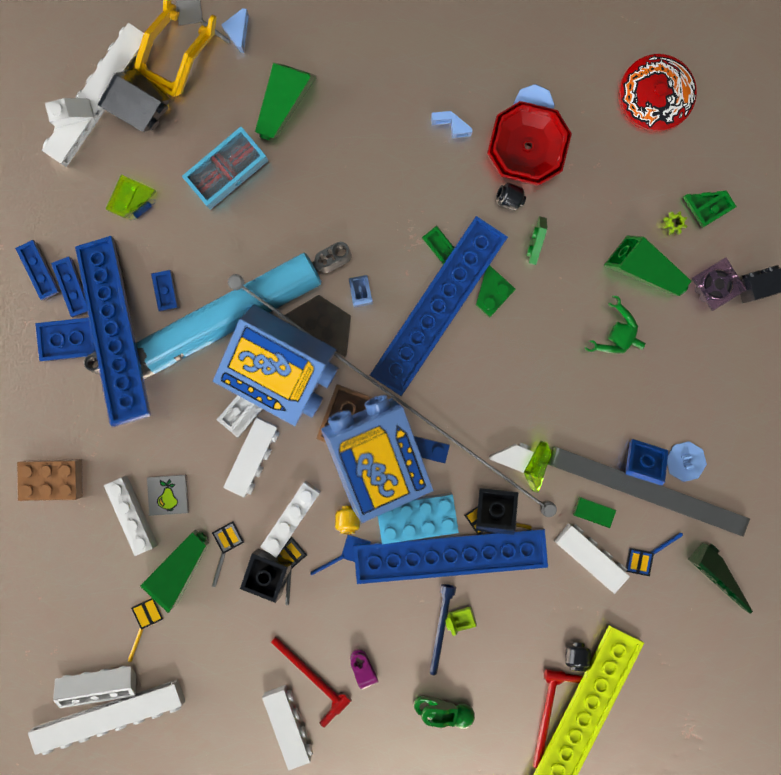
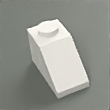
[45,98,94,128]
[489,443,535,474]

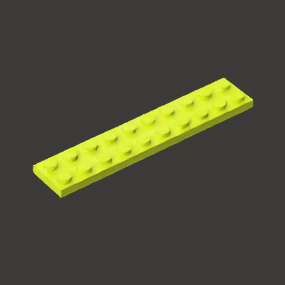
[534,625,644,775]

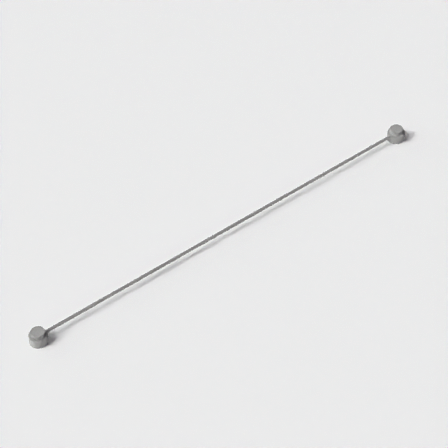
[228,274,557,517]

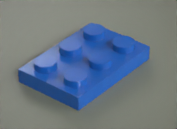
[35,318,96,362]

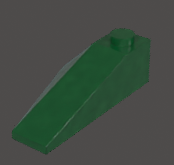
[688,543,753,614]

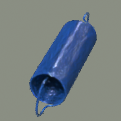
[129,199,155,221]

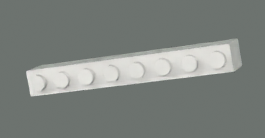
[42,23,144,167]
[28,679,185,755]

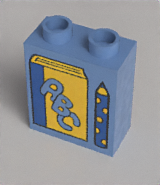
[212,304,339,426]
[321,395,433,523]

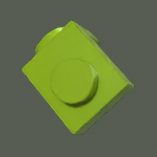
[445,606,477,636]

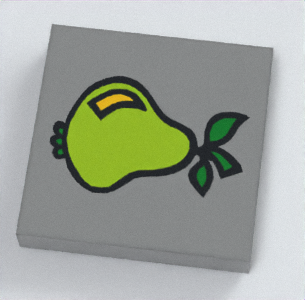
[147,475,189,516]

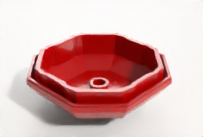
[487,101,572,186]

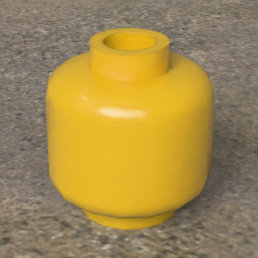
[335,506,360,535]

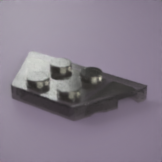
[285,295,351,357]

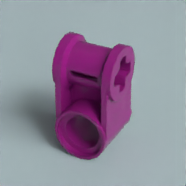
[350,649,379,690]

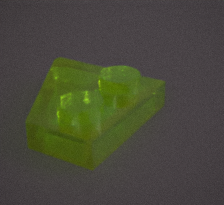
[106,175,156,218]
[524,441,551,493]

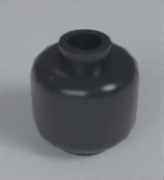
[496,183,526,211]
[565,642,591,671]

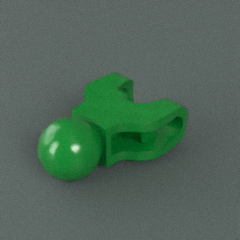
[414,696,475,729]

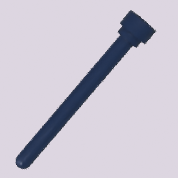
[430,584,456,676]

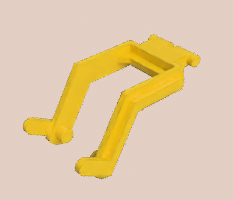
[133,0,217,110]

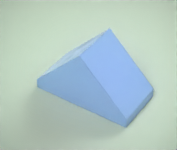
[221,8,249,53]
[349,275,373,308]

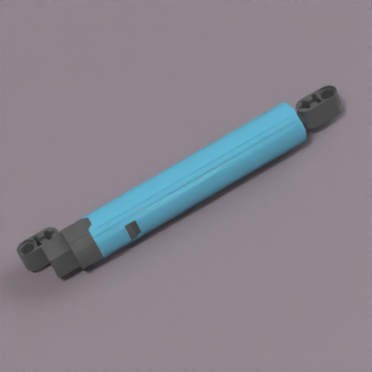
[84,242,352,380]

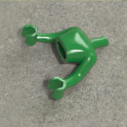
[585,296,646,354]

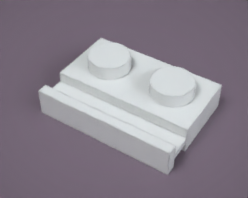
[217,395,263,438]

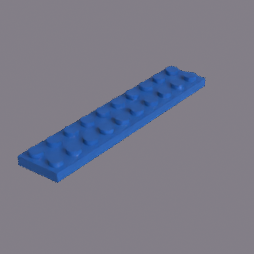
[370,216,508,396]
[75,236,151,427]
[354,528,548,584]

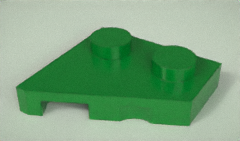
[683,191,737,228]
[526,216,547,265]
[476,265,516,318]

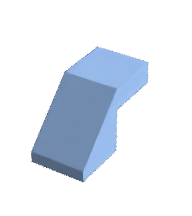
[431,111,472,138]

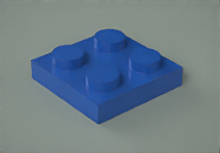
[625,439,669,486]

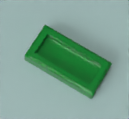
[422,226,454,264]
[573,497,616,528]

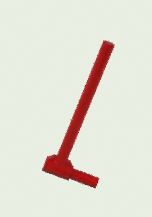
[271,637,352,728]
[533,669,583,768]

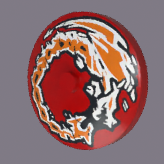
[619,54,697,132]

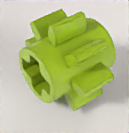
[663,211,687,235]

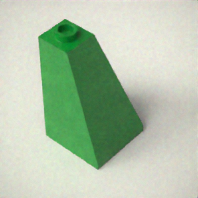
[255,63,317,140]
[604,235,692,296]
[140,530,209,613]

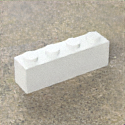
[223,417,280,497]
[104,476,157,556]
[260,481,321,557]
[554,523,630,594]
[53,666,136,708]
[262,685,313,771]

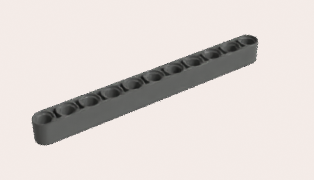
[548,446,750,537]

